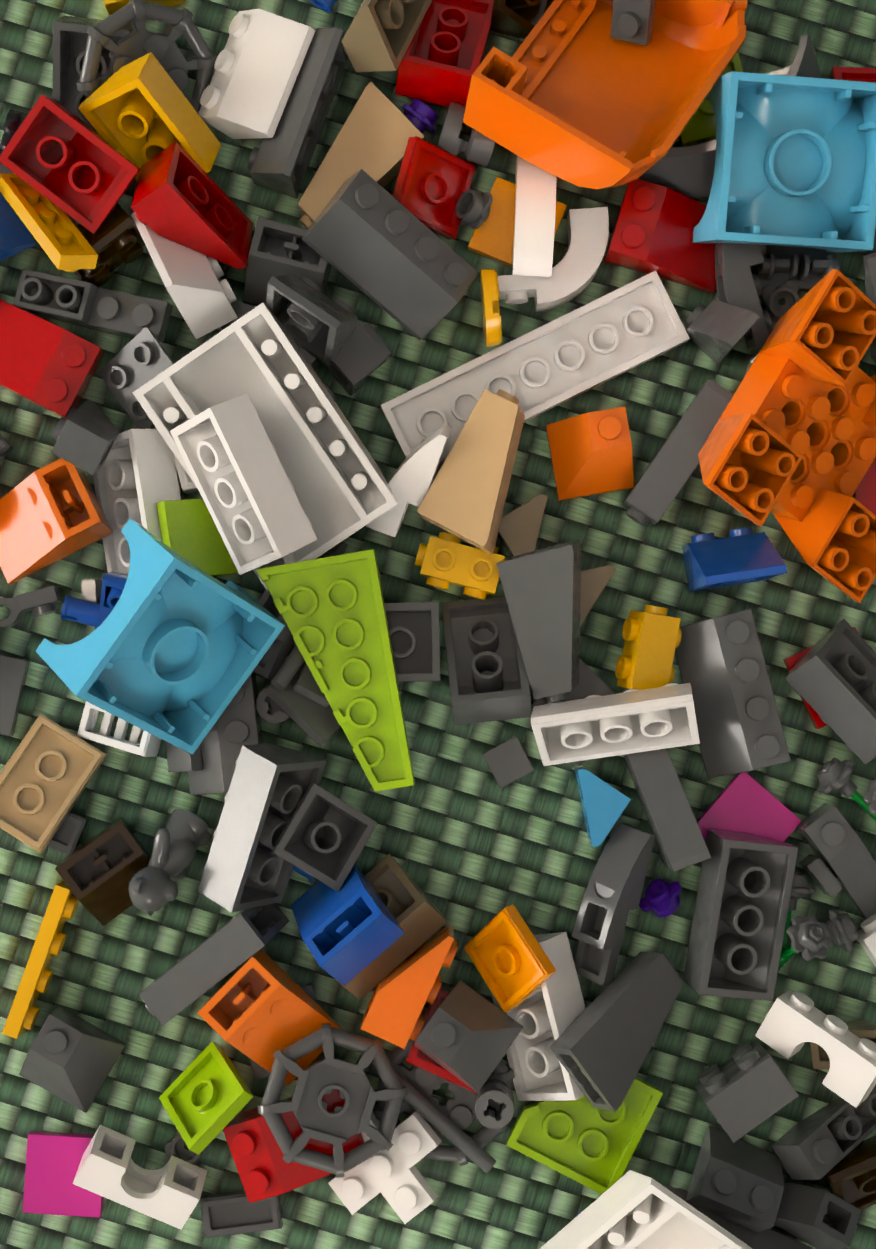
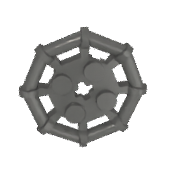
[76,0,217,113]
[257,1023,408,1178]
[373,1039,515,1166]

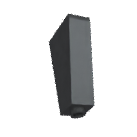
[622,378,734,526]
[496,539,581,703]
[623,748,711,872]
[139,903,289,1025]
[550,952,684,1112]

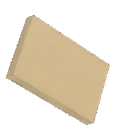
[0,714,107,854]

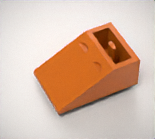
[0,458,113,585]
[361,925,458,1049]
[197,949,343,1086]

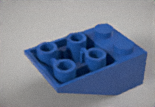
[290,863,405,986]

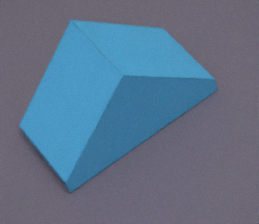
[575,767,631,847]

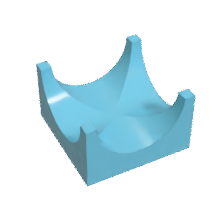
[692,71,876,253]
[36,518,285,755]

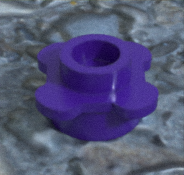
[402,99,439,135]
[639,878,682,917]

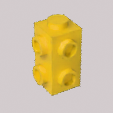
[415,532,505,600]
[615,604,682,690]

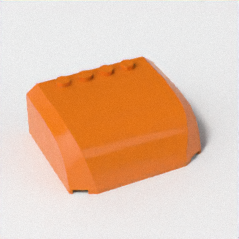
[463,0,748,189]

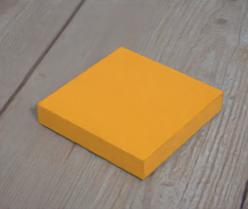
[468,177,567,268]
[464,904,556,1013]

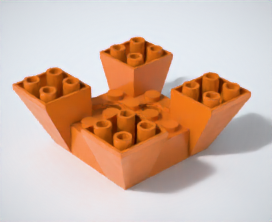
[698,269,876,603]

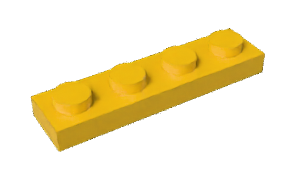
[0,173,98,272]
[2,881,79,1039]

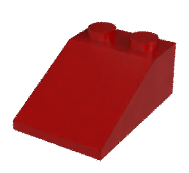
[395,0,494,107]
[0,94,140,234]
[131,141,253,270]
[604,179,716,294]
[0,299,104,418]
[223,1089,364,1203]

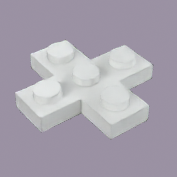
[328,1111,442,1224]

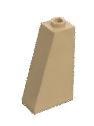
[298,82,425,230]
[416,389,525,555]

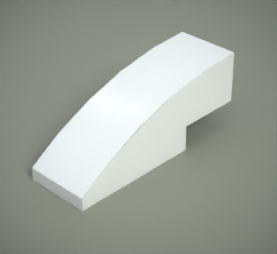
[366,425,452,537]

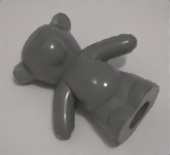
[128,809,212,916]

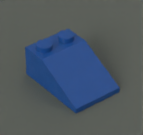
[682,527,787,592]

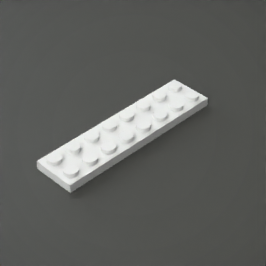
[380,271,690,463]

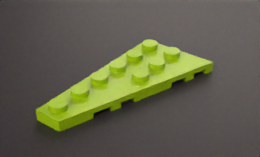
[256,549,415,792]

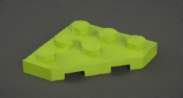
[505,1077,663,1194]

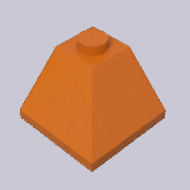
[546,406,634,501]

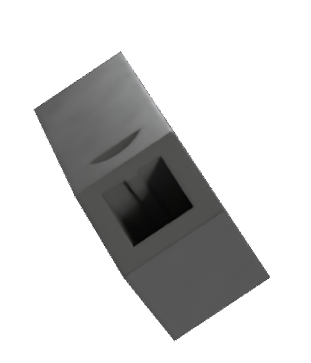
[772,1085,876,1180]

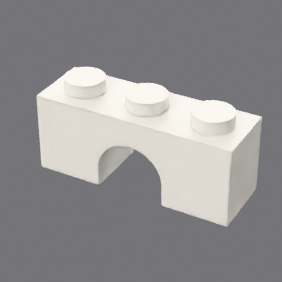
[755,990,876,1108]
[73,1125,207,1229]

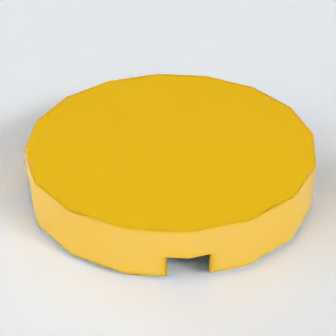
[480,269,502,348]

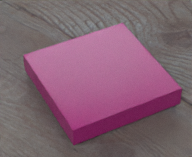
[697,772,801,842]
[22,1131,104,1218]

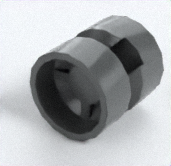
[437,101,496,167]

